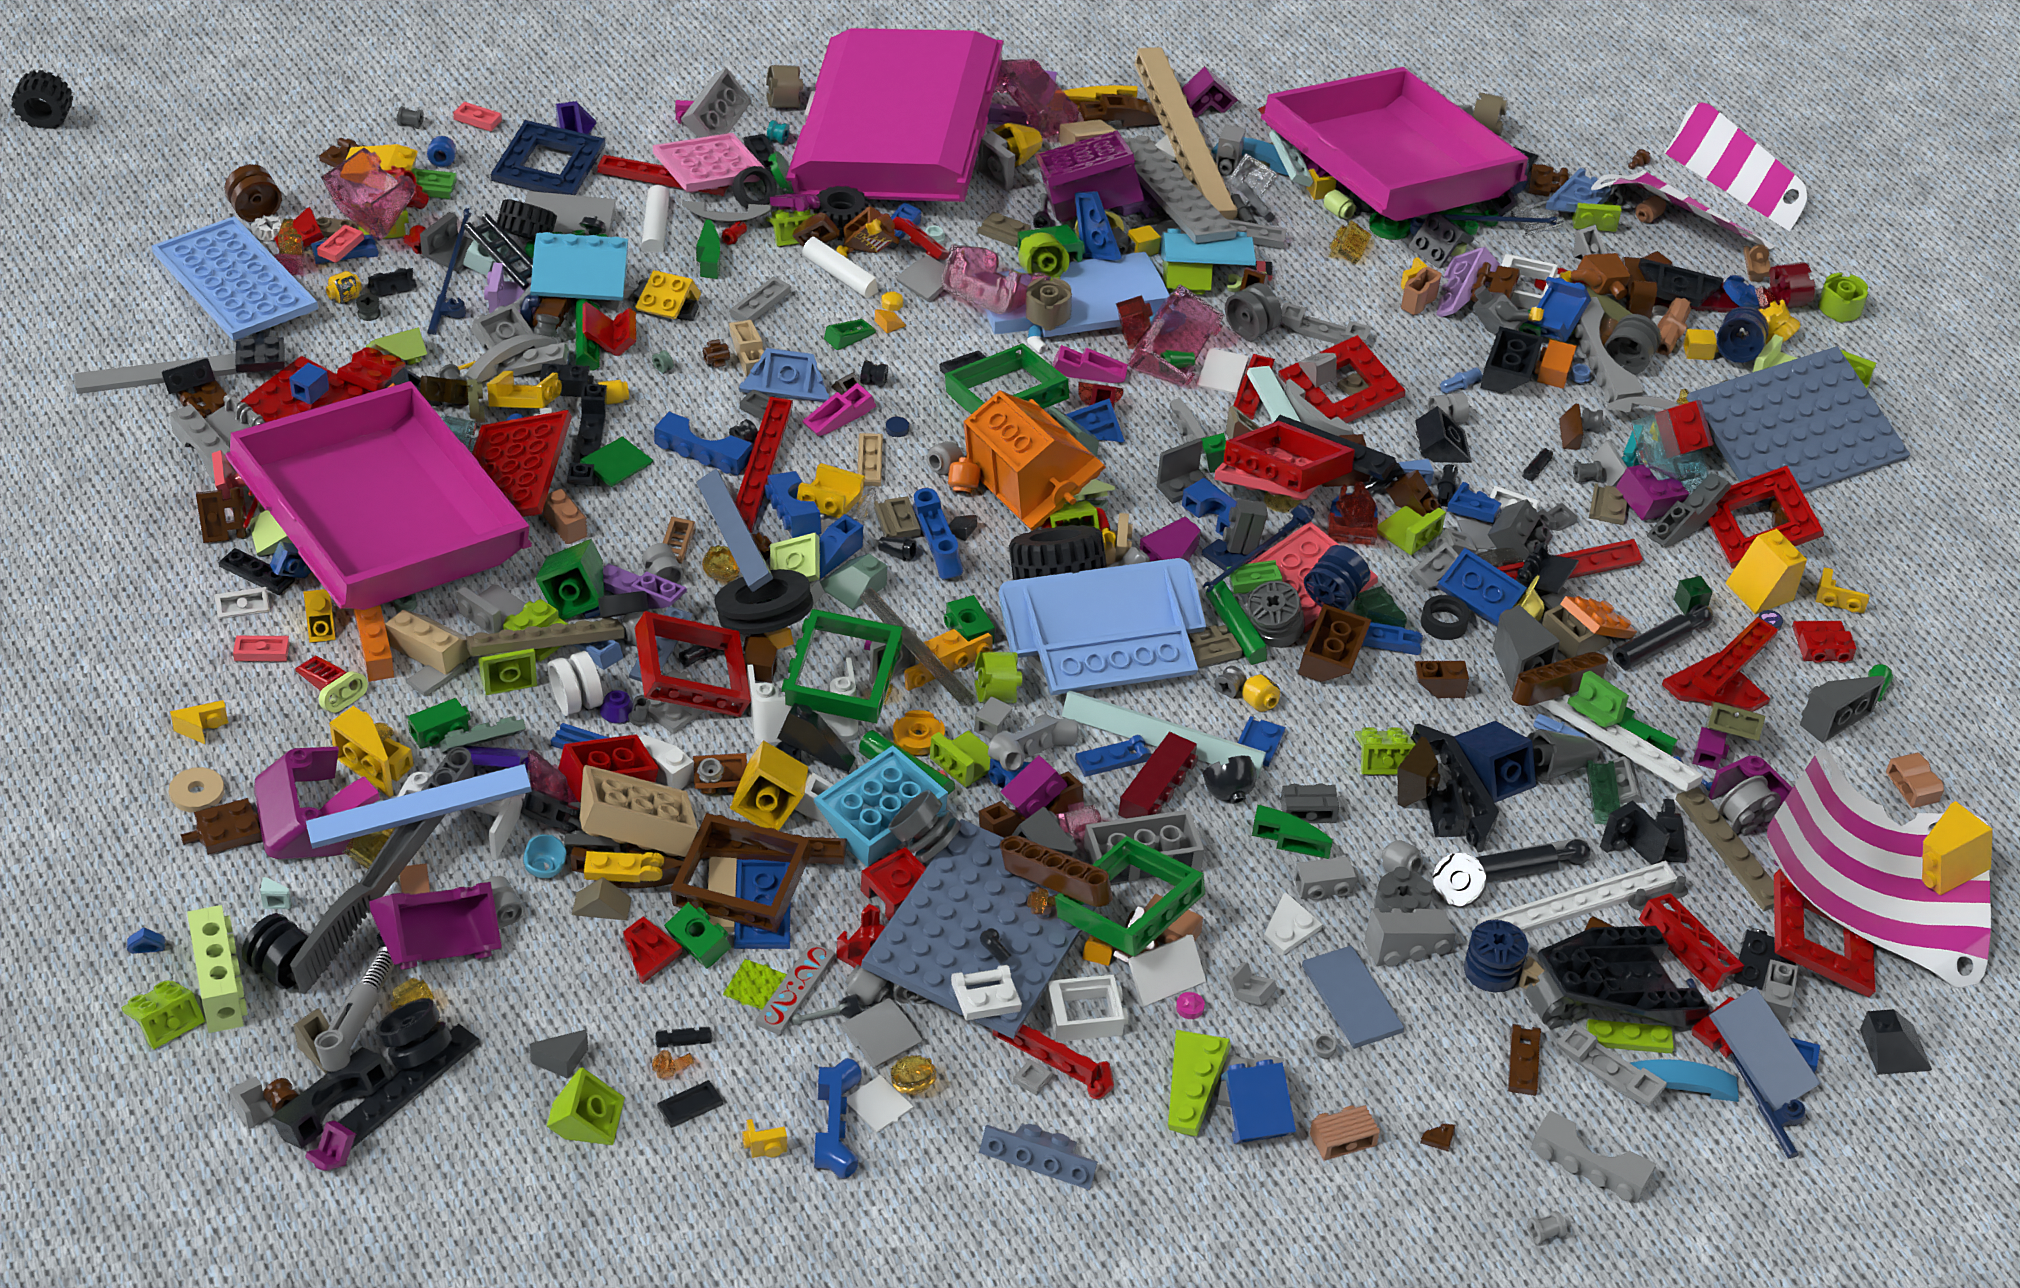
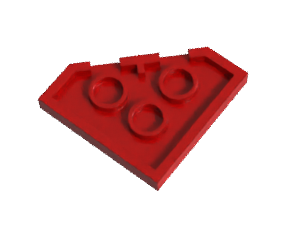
[1662,652,1770,712]

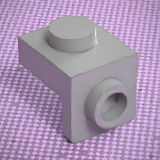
[1229,962,1278,1006]

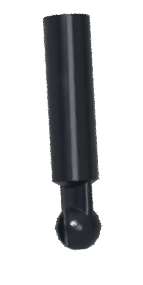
[1613,604,1714,671]
[1475,839,1591,882]

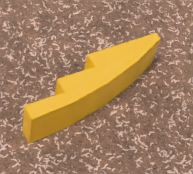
[1053,85,1138,112]

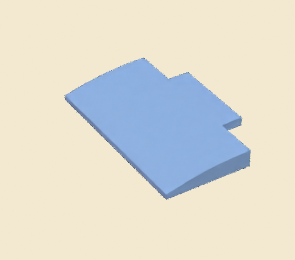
[973,252,1170,337]

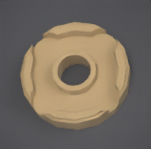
[168,767,225,812]

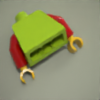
[1041,501,1116,550]

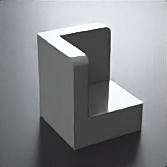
[974,697,1013,740]
[229,1076,274,1129]

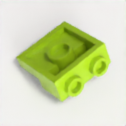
[503,598,568,662]

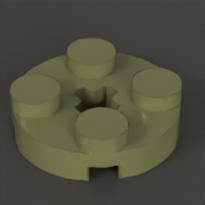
[467,378,485,427]

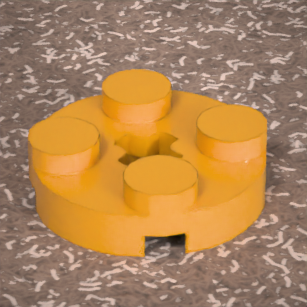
[892,710,945,755]

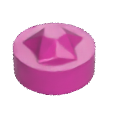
[1176,992,1205,1019]

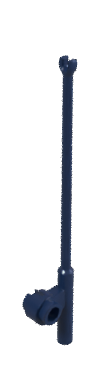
[427,208,471,335]
[1385,214,1557,237]
[1203,503,1315,592]
[1686,978,1806,1159]

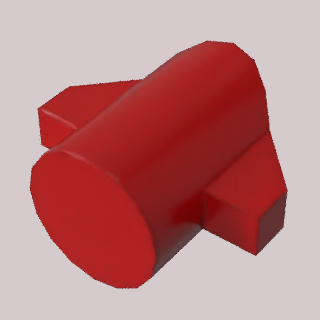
[403,225,426,254]

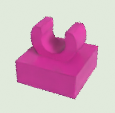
[675,100,694,124]

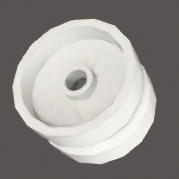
[548,651,603,716]

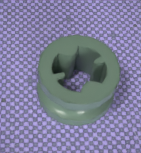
[652,350,674,374]
[393,593,417,612]

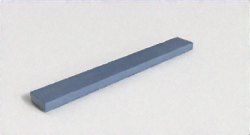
[697,469,773,592]

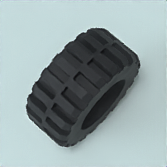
[1009,525,1107,580]

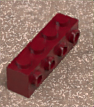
[1118,731,1198,819]

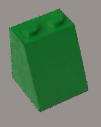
[535,538,604,620]

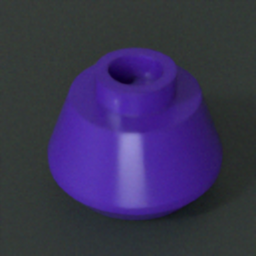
[600,690,633,723]

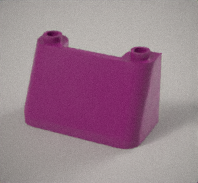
[369,882,502,970]

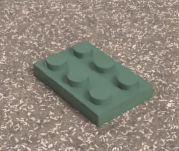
[439,716,526,753]

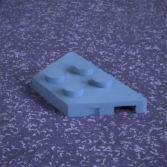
[1545,168,1612,212]
[739,348,829,402]

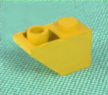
[303,589,336,643]

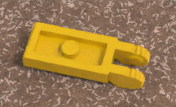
[584,851,664,882]

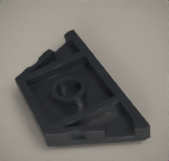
[1638,258,1724,307]

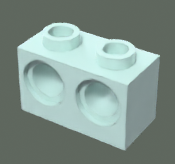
[463,230,510,275]

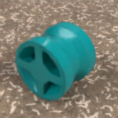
[766,120,790,145]

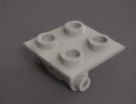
[205,394,266,448]

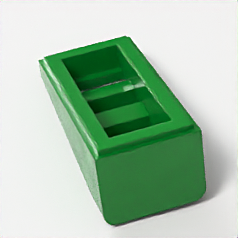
[824,319,876,351]

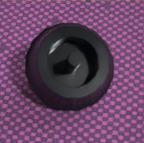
[579,216,606,235]

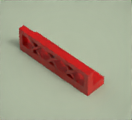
[1638,893,1744,993]

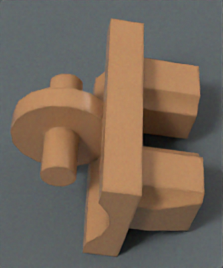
[1743,244,1770,282]

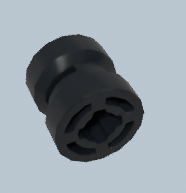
[860,360,889,387]

